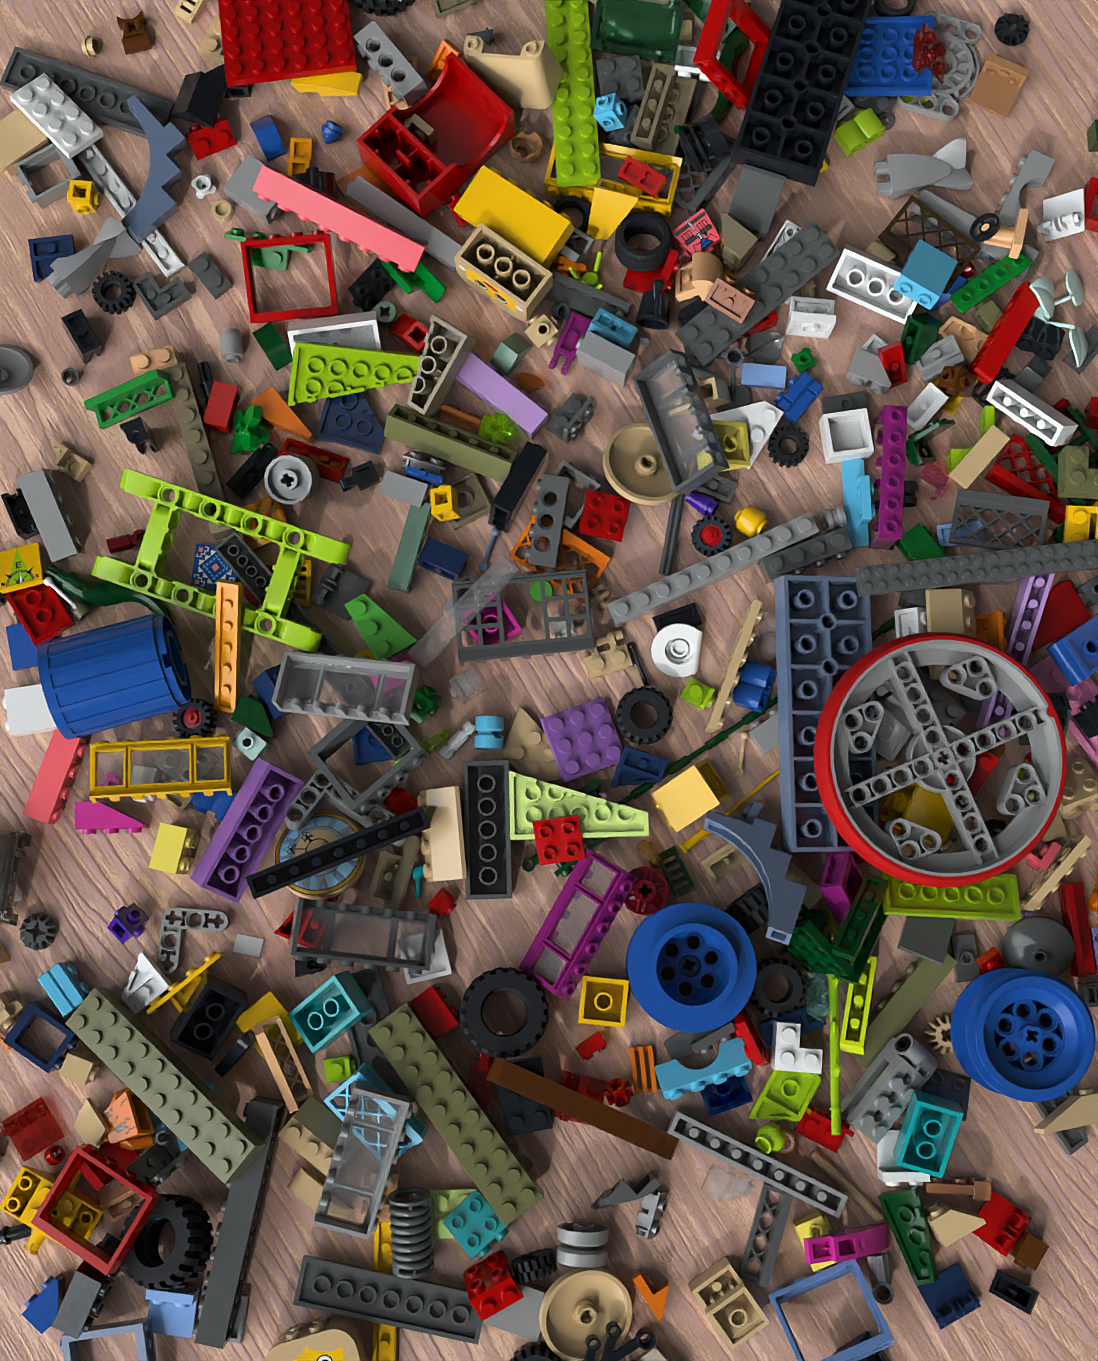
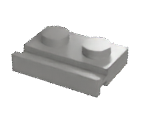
[916,334,967,384]

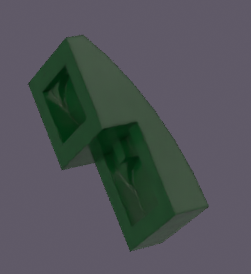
[253,322,293,371]

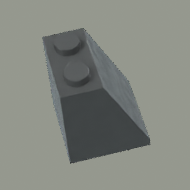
[728,164,786,242]

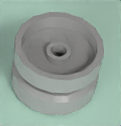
[264,453,320,504]
[556,1222,609,1268]

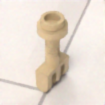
[569,583,615,623]

